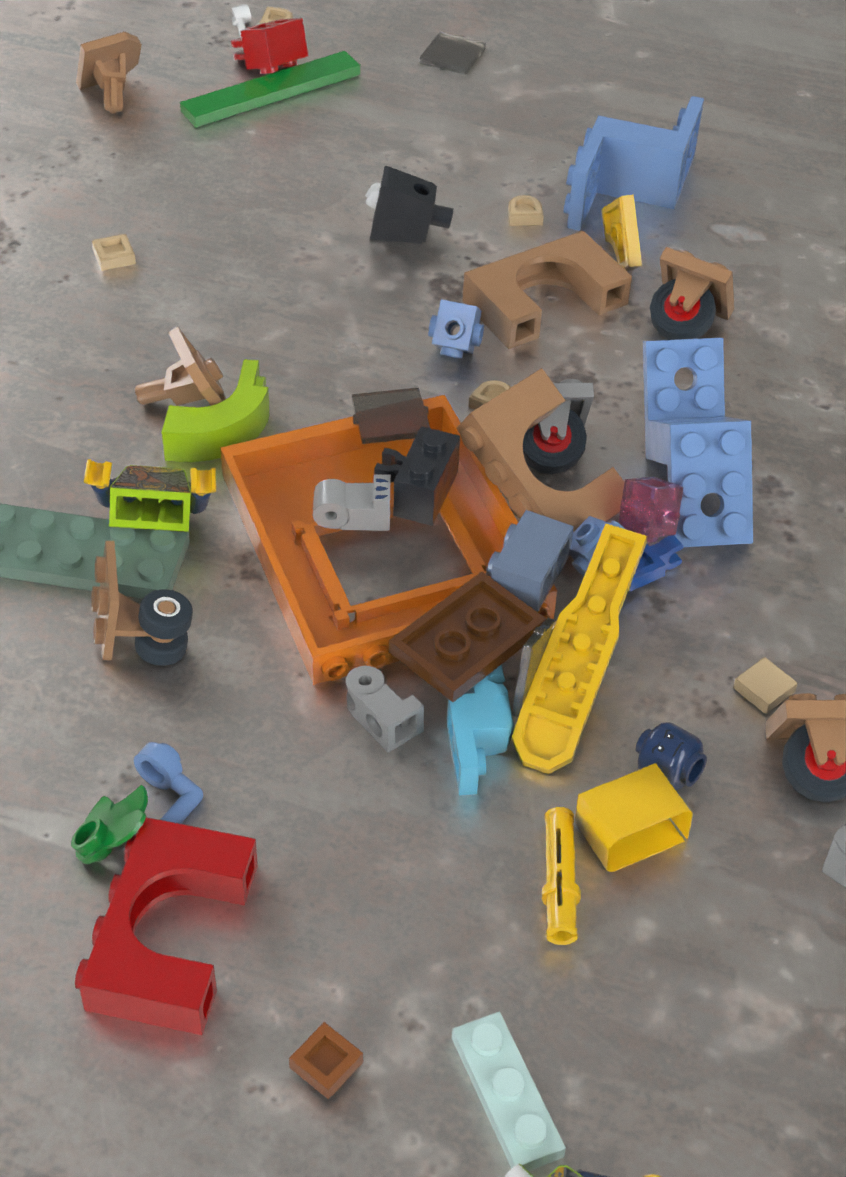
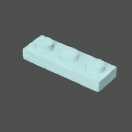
[452,1011,566,1171]

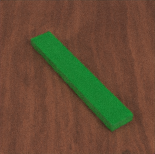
[180,51,361,127]

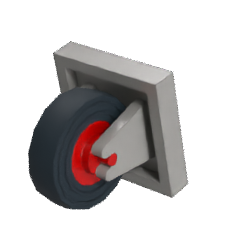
[513,379,594,474]

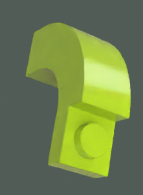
[162,359,270,462]

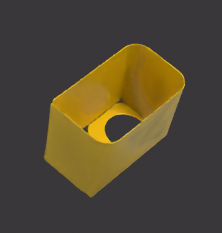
[575,763,693,872]

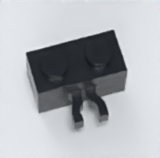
[374,426,460,526]

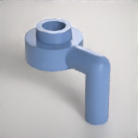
[134,742,203,824]

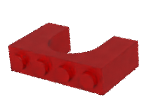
[75,817,258,1035]

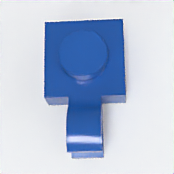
[629,535,684,592]

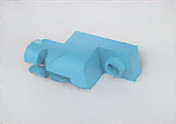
[447,665,514,796]

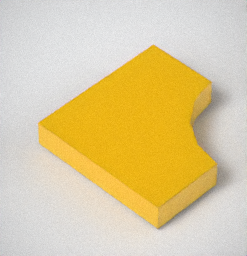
[601,195,642,271]

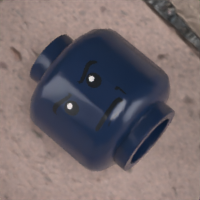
[635,722,707,790]

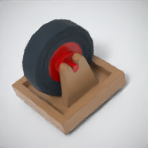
[650,247,734,340]
[765,693,846,802]

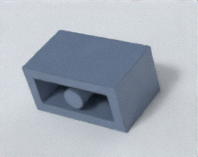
[486,510,574,612]

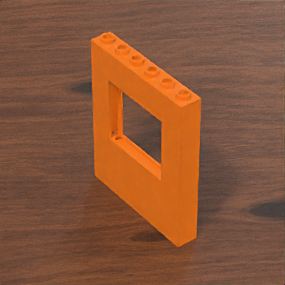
[220,395,557,685]

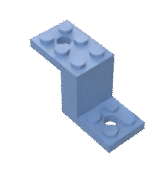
[564,96,704,231]
[643,338,753,547]

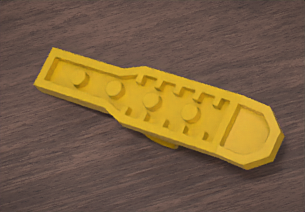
[512,523,647,774]

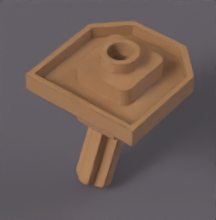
[76,31,142,114]
[135,327,226,406]

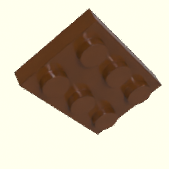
[389,572,546,702]

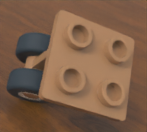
[91,541,193,666]

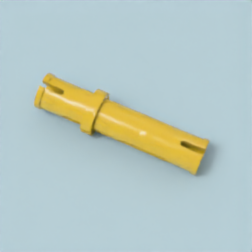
[542,807,581,945]

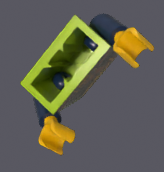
[84,459,216,532]

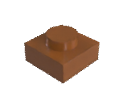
[289,1022,363,1100]

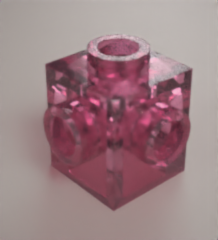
[618,477,684,542]

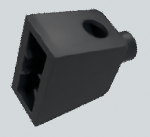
[370,166,454,244]

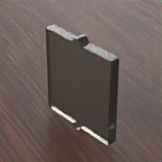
[419,32,486,75]
[352,387,430,444]
[512,618,556,717]

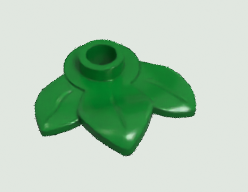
[71,785,148,864]

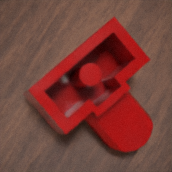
[231,18,308,74]

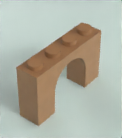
[463,230,632,349]
[456,368,637,532]

